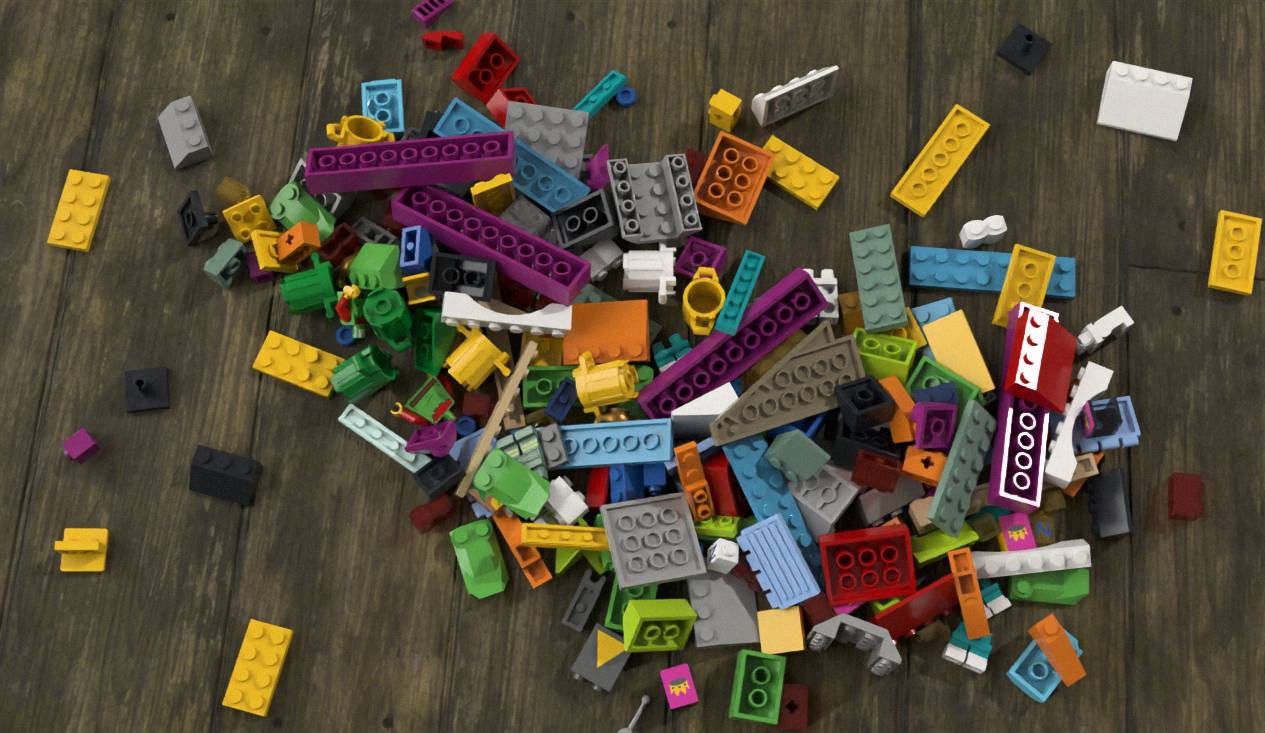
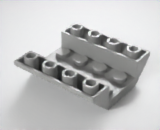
[606,154,702,244]
[780,436,875,544]
[805,613,902,676]

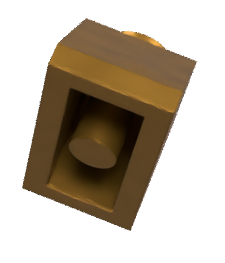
[838,291,865,336]

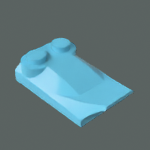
[361,79,406,141]
[1006,630,1083,703]

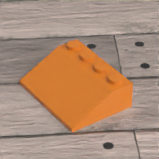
[694,130,776,226]
[563,300,650,366]

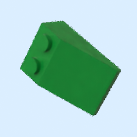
[414,305,457,376]

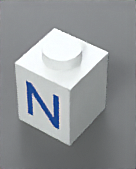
[707,538,739,574]

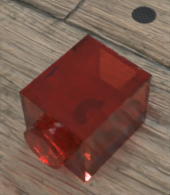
[462,392,495,420]

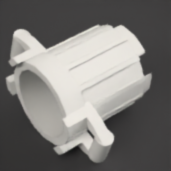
[623,241,676,304]

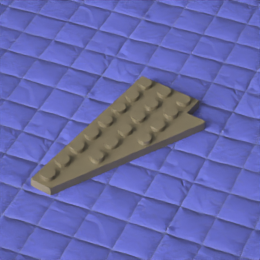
[709,320,866,446]

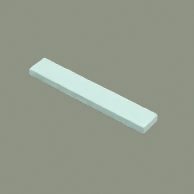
[338,404,432,473]

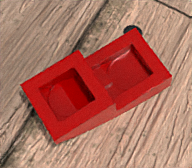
[422,31,466,52]

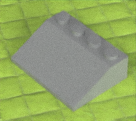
[687,556,761,651]

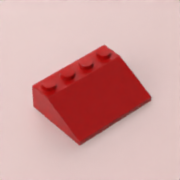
[1004,308,1077,414]
[818,523,917,606]
[869,573,958,645]

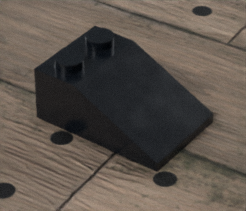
[551,188,621,250]
[427,252,496,303]

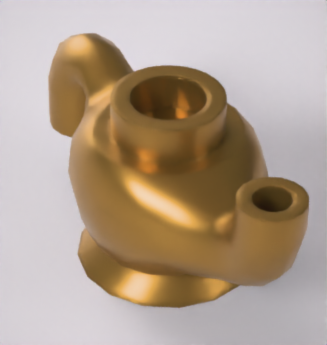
[335,247,361,289]
[593,408,642,424]

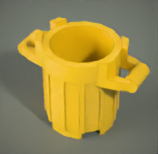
[326,115,395,146]
[682,267,725,336]
[443,324,512,392]
[572,351,639,417]

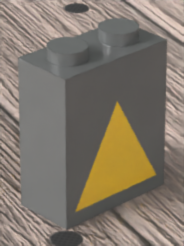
[571,623,633,695]

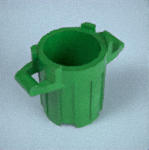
[280,252,338,322]
[363,287,414,353]
[330,344,400,404]

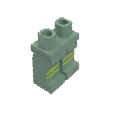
[495,425,549,481]

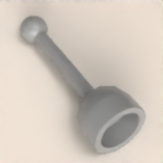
[618,695,651,733]

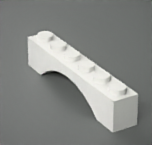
[441,291,572,338]
[1043,361,1114,489]
[971,539,1091,579]

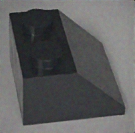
[834,375,895,433]

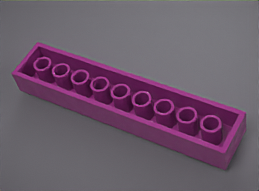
[304,131,517,195]
[391,185,591,307]
[634,267,829,420]
[987,301,1059,515]

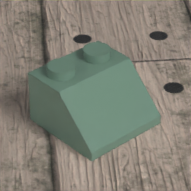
[203,238,249,290]
[764,429,831,482]

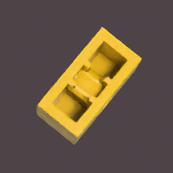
[708,89,742,133]

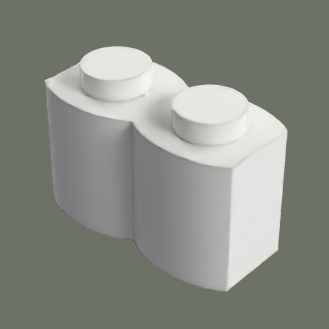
[959,215,1007,249]
[579,238,624,282]
[544,476,589,526]

